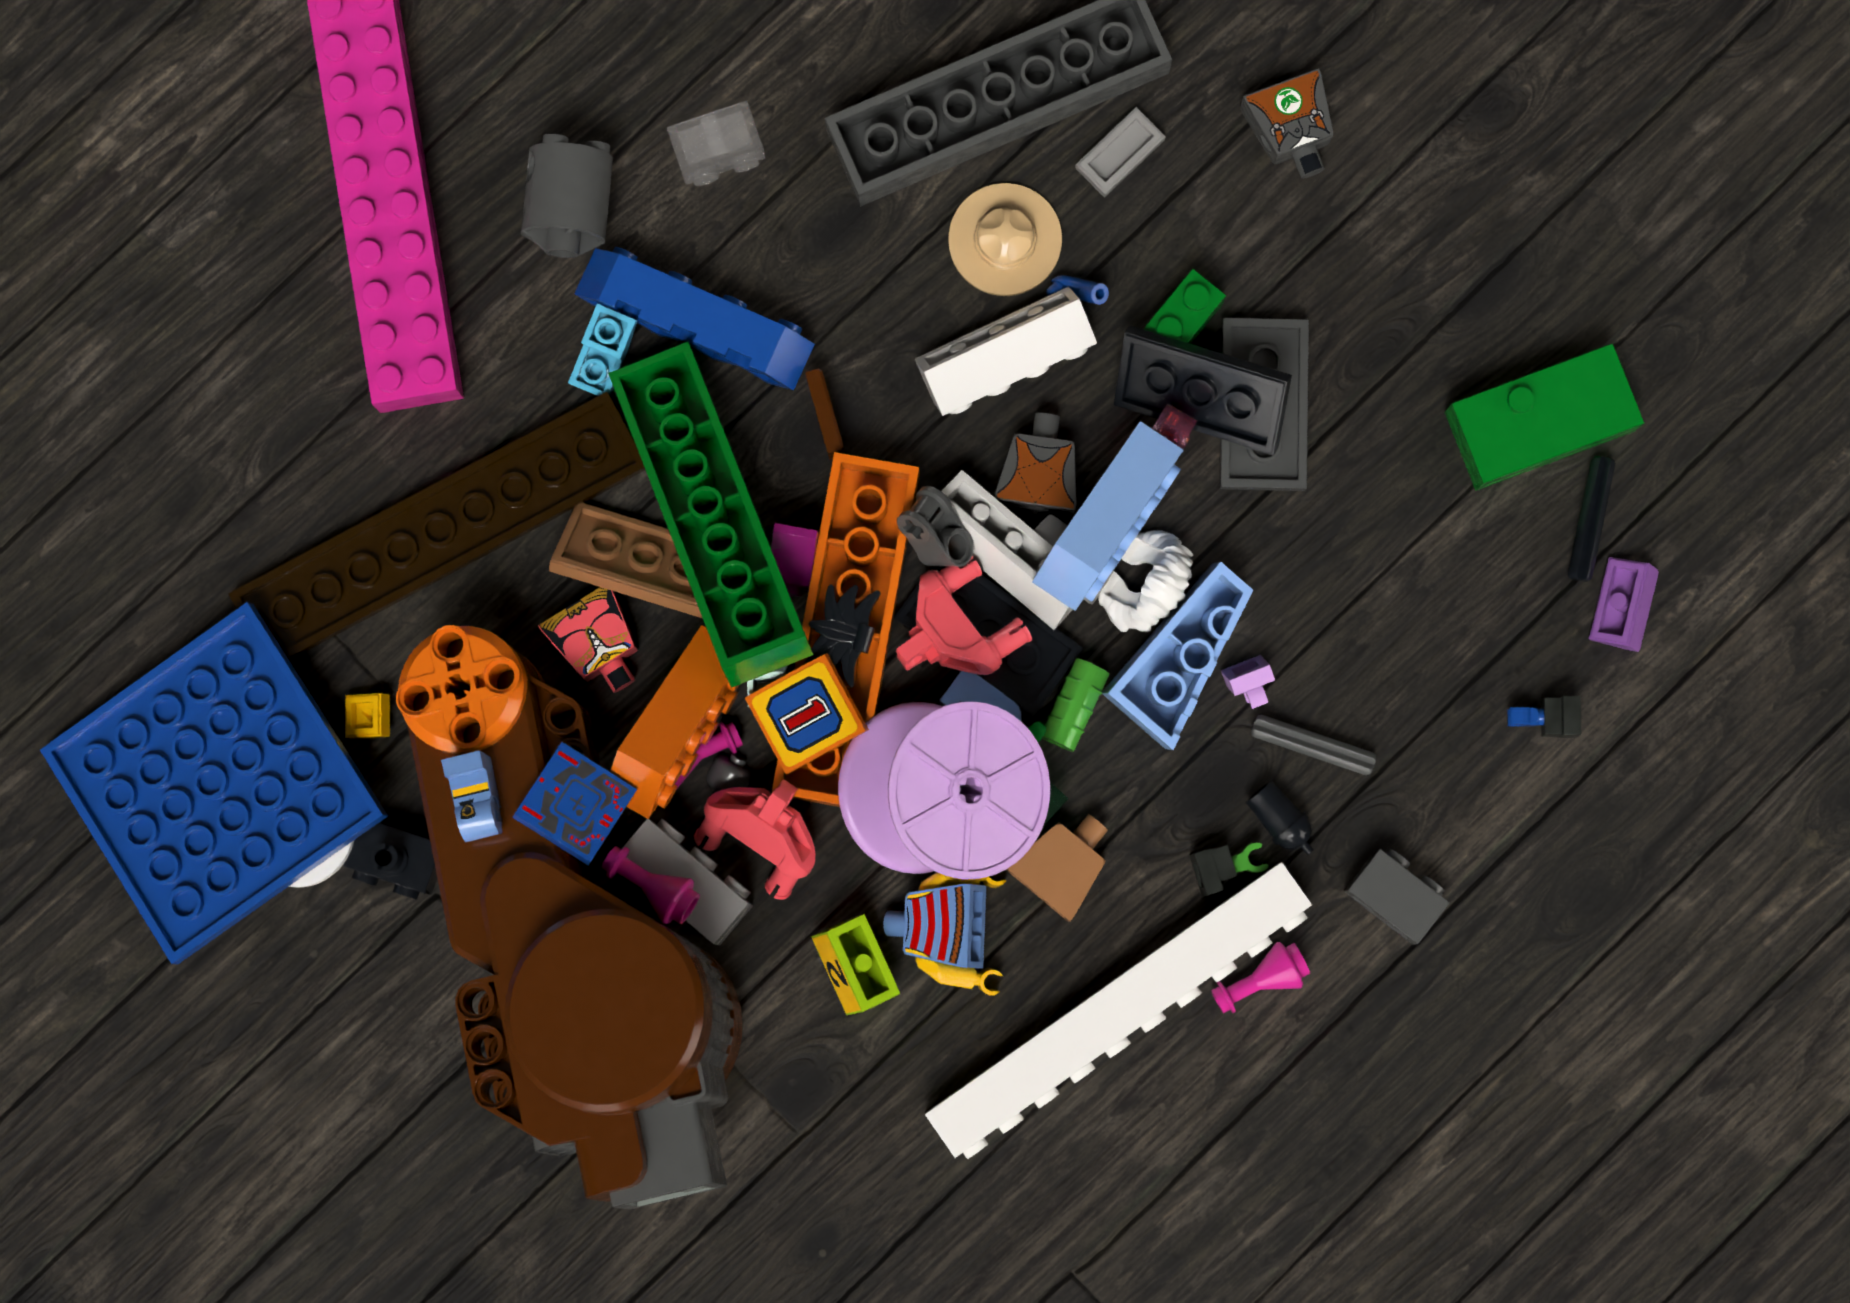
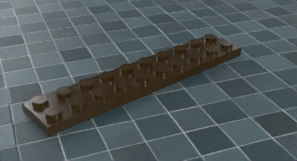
[228,392,645,660]

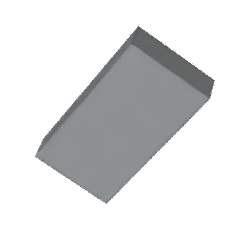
[1075,107,1166,198]

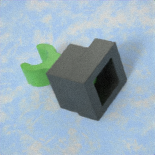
[1189,843,1268,897]

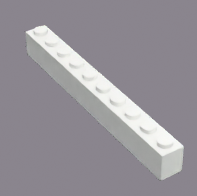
[925,862,1312,1159]

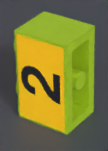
[811,914,900,1015]

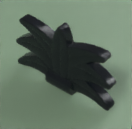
[806,585,881,688]

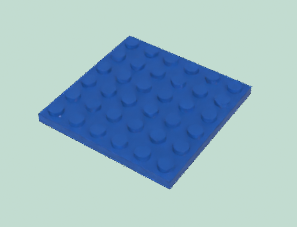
[40,602,388,964]

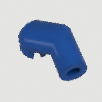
[1046,274,1109,305]

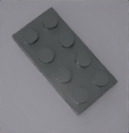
[1220,318,1309,491]

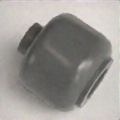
[706,753,753,792]

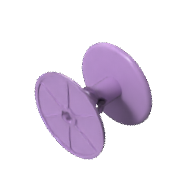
[838,702,1050,879]

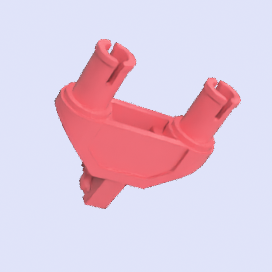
[896,556,1033,675]
[694,779,816,900]

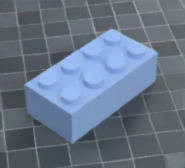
[1032,421,1183,611]

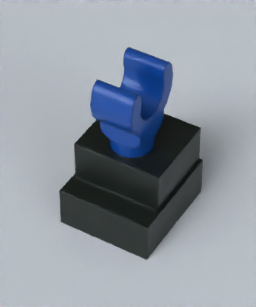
[1507,696,1581,738]

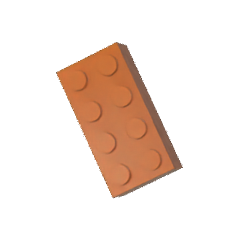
[610,625,739,819]

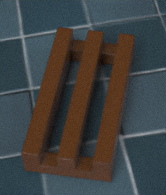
[805,368,845,461]

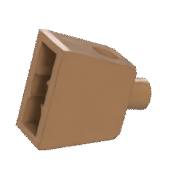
[1006,814,1108,922]

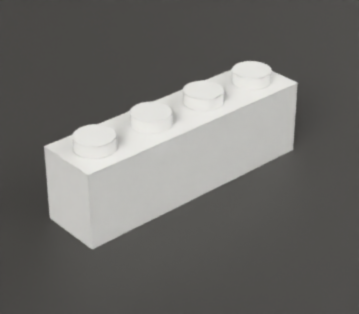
[915,286,1097,416]
[938,470,1073,630]

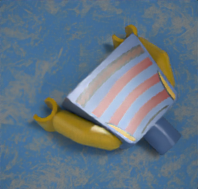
[883,872,1007,995]

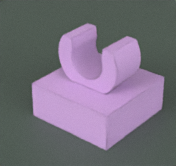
[1221,655,1275,709]

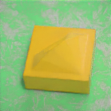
[345,693,390,739]

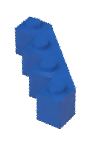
[574,247,815,390]

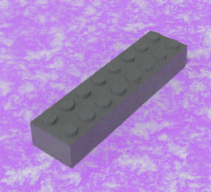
[825,0,1172,207]

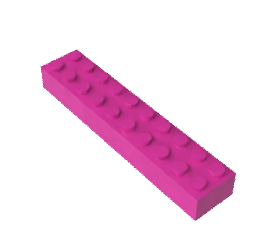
[307,0,464,413]

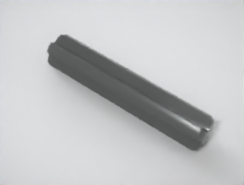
[1251,714,1377,775]

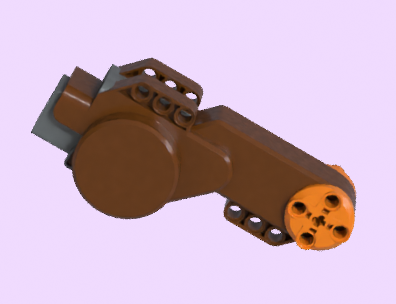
[396,625,742,1210]

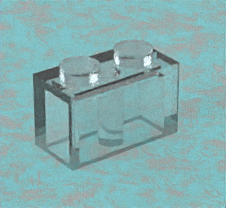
[666,100,766,186]

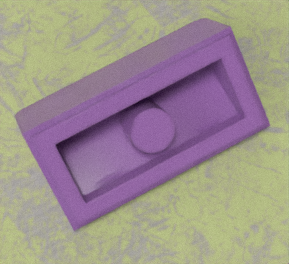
[1589,557,1659,652]

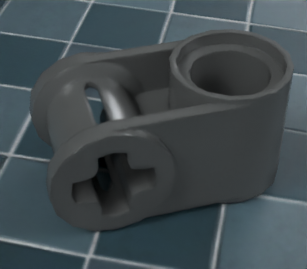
[897,486,974,567]

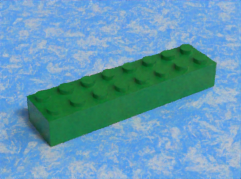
[608,342,813,688]

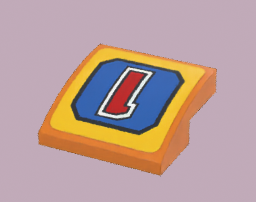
[745,653,869,775]

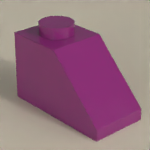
[771,523,819,597]

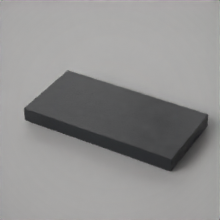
[1114,325,1292,455]
[894,566,1083,718]

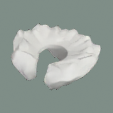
[1098,530,1193,632]

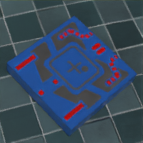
[513,742,637,866]

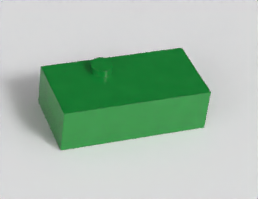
[1445,344,1644,491]

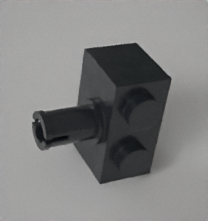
[343,823,437,900]

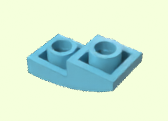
[568,304,637,397]

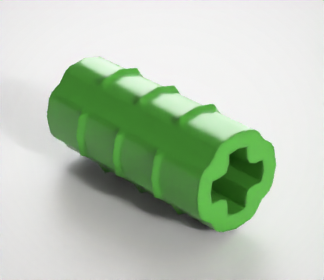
[1042,658,1110,752]

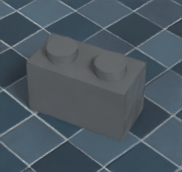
[1344,849,1449,945]

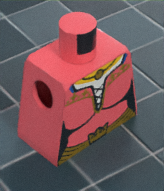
[538,587,638,693]

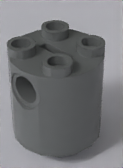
[521,134,613,258]

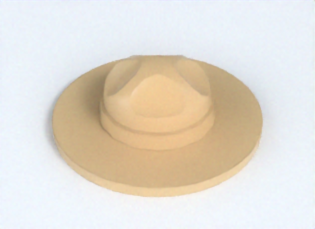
[949,183,1062,296]

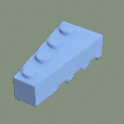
[1102,562,1253,750]

